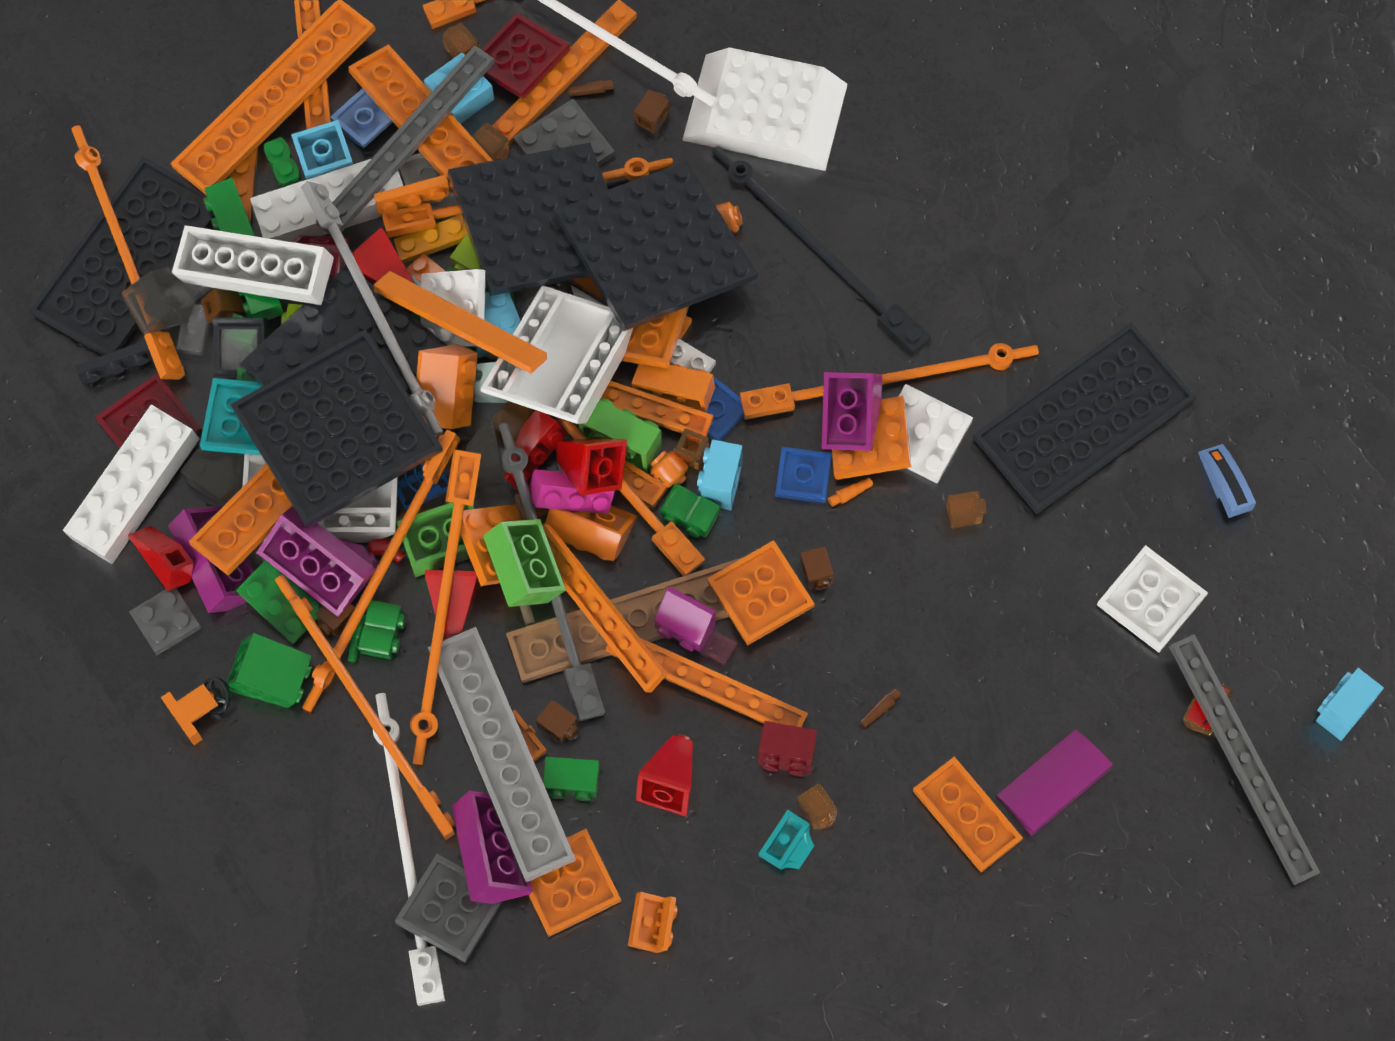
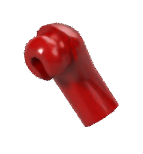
[367,538,406,563]

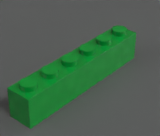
[203,178,284,320]

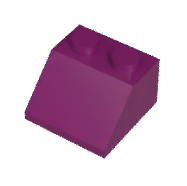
[654,586,716,653]

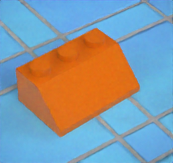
[416,344,478,429]
[545,506,637,561]

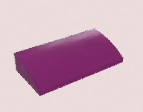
[996,729,1113,836]

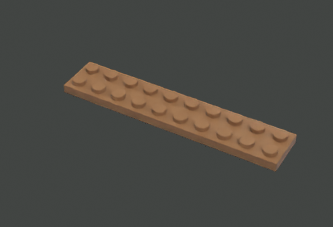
[506,557,743,684]

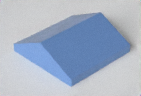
[330,88,392,148]

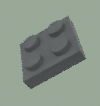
[129,588,201,655]

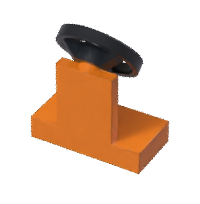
[161,677,231,745]

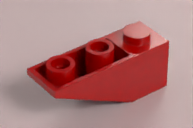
[504,410,568,491]
[128,526,194,591]

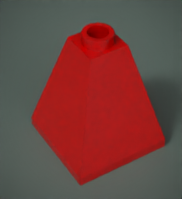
[344,228,413,285]
[556,439,627,496]
[425,570,480,640]
[636,734,693,817]

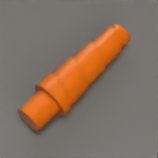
[828,478,873,507]

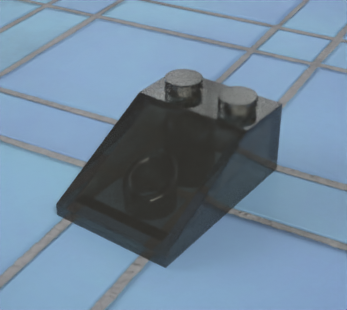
[180,446,244,506]

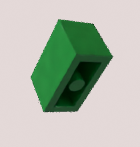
[543,757,600,801]

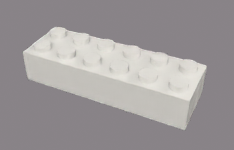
[250,159,408,242]
[172,226,334,305]
[63,405,199,564]

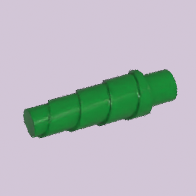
[348,614,366,662]

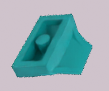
[759,810,814,870]

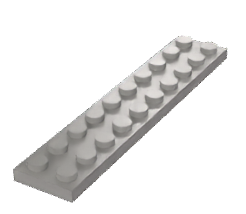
[428,627,576,882]

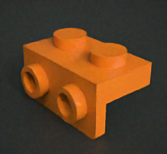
[628,892,677,953]

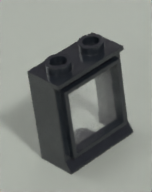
[213,317,268,380]

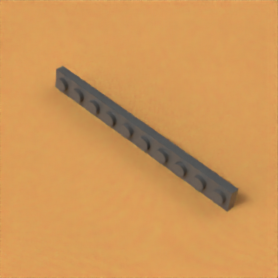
[316,45,494,235]
[1169,634,1320,886]

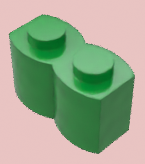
[264,137,302,189]
[660,484,720,538]
[359,600,407,660]

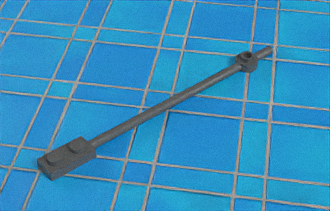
[499,423,605,721]

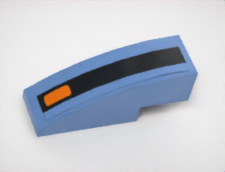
[1198,444,1256,518]

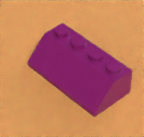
[168,506,254,613]
[256,507,376,617]
[452,791,533,904]

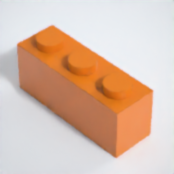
[631,364,715,412]

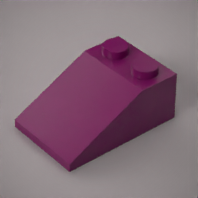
[822,372,882,451]

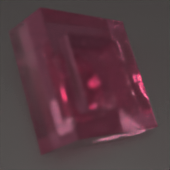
[701,630,737,667]

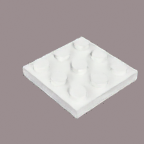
[421,269,485,348]
[899,384,973,484]
[1097,545,1208,653]

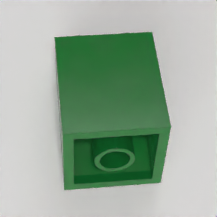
[226,633,312,708]

